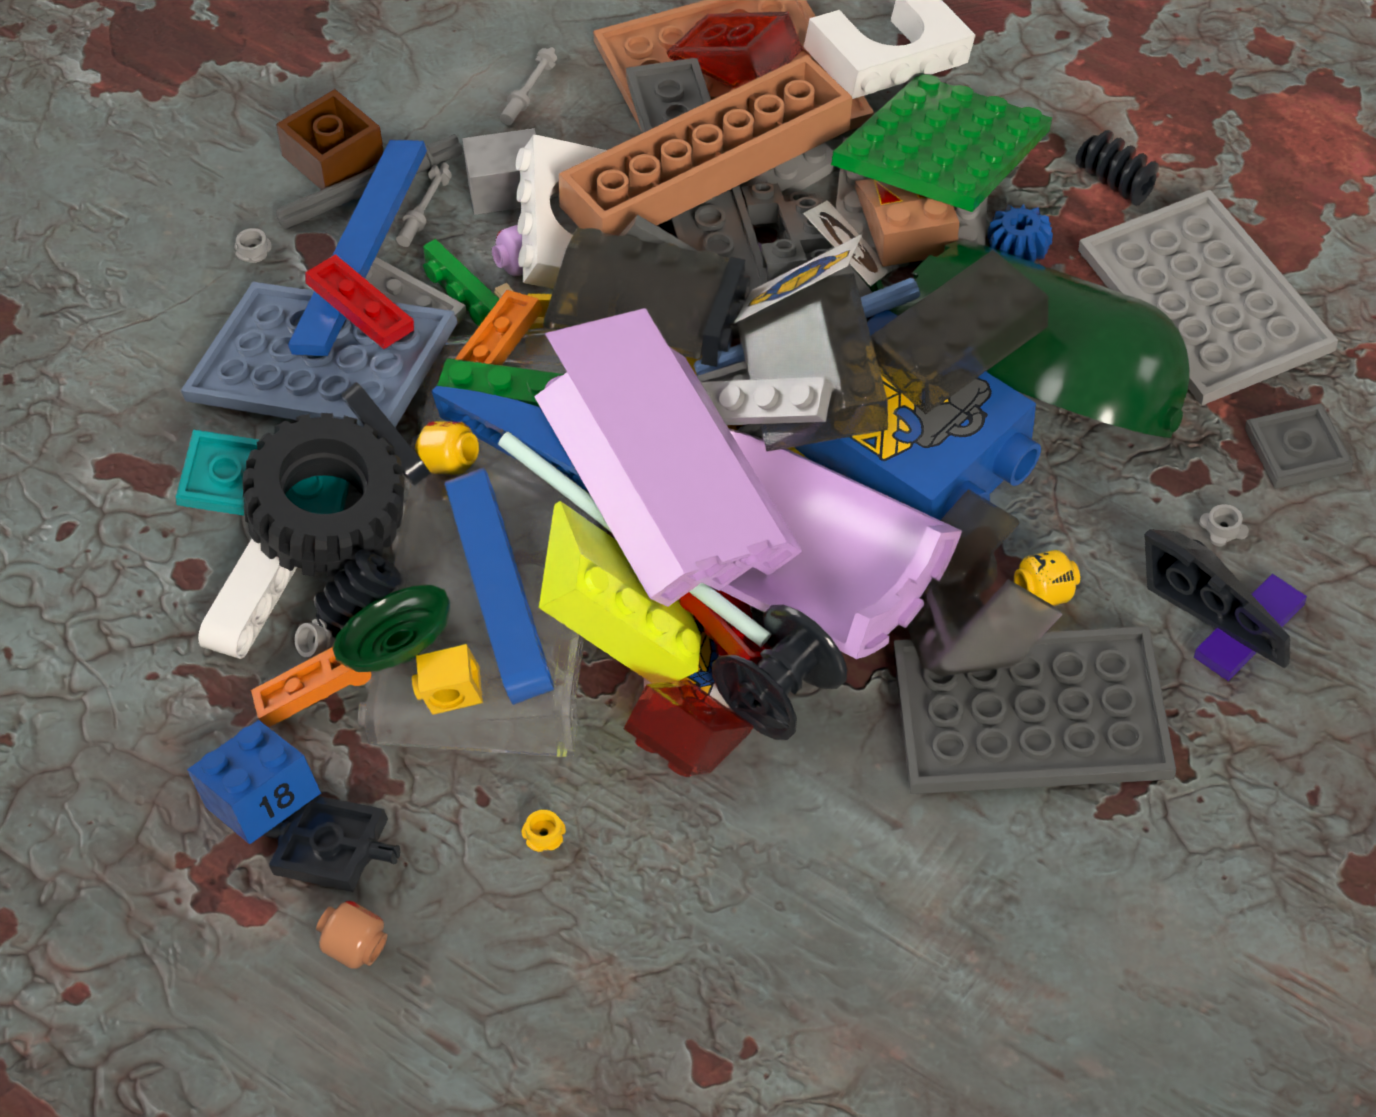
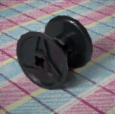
[712,604,847,740]

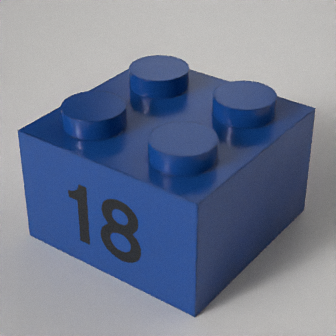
[187,720,321,844]

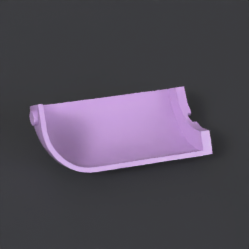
[721,428,962,659]

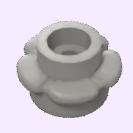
[234,228,272,263]
[295,619,334,658]

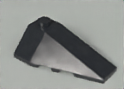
[1144,529,1290,669]

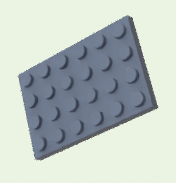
[181,282,458,427]

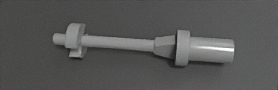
[500,47,557,125]
[396,163,452,247]

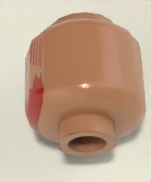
[316,900,388,969]

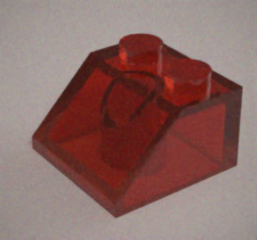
[623,680,754,777]

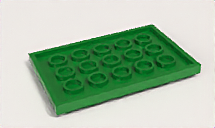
[831,74,1052,212]

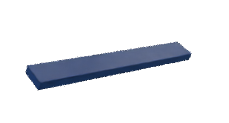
[288,140,427,356]

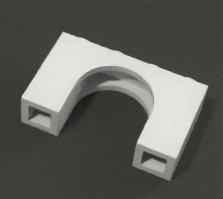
[804,0,975,99]
[516,134,622,296]

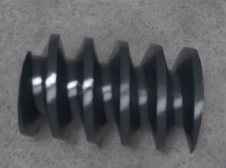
[1076,130,1159,206]
[313,549,402,639]

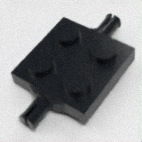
[262,796,400,892]

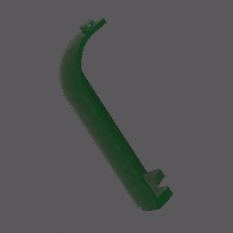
[889,240,1190,438]

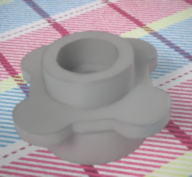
[1199,504,1249,546]

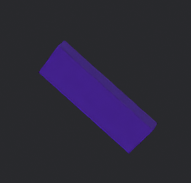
[1194,573,1307,681]

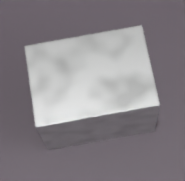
[463,128,536,215]

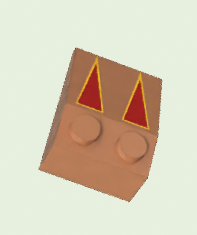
[855,178,959,267]

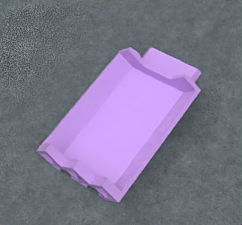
[534,308,802,607]

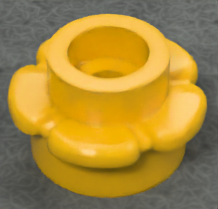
[522,810,566,852]

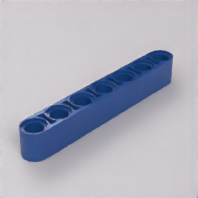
[445,467,555,705]

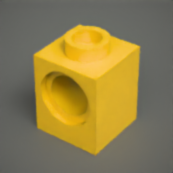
[412,644,483,715]

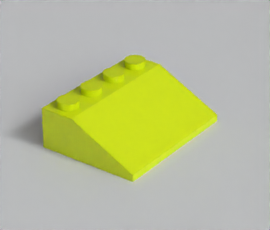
[539,501,701,689]

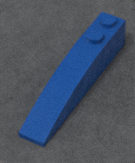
[432,386,590,494]

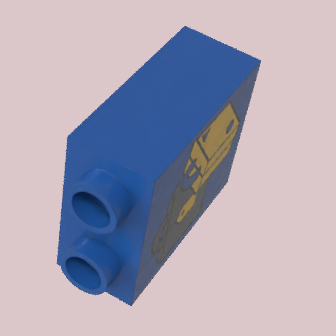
[779,310,1041,535]

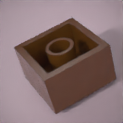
[276,89,384,190]

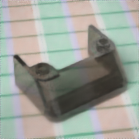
[907,489,1062,676]

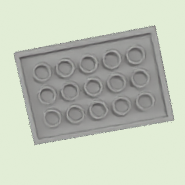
[1078,190,1338,405]

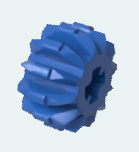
[987,203,1053,262]

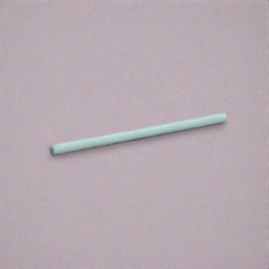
[498,432,771,647]

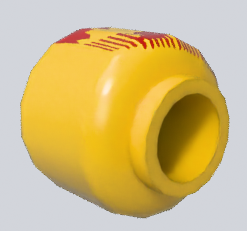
[415,421,479,475]

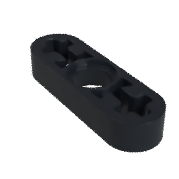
[340,382,431,486]

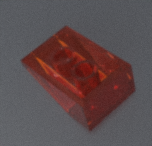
[666,11,803,89]

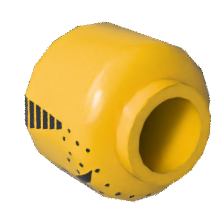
[1014,550,1080,609]

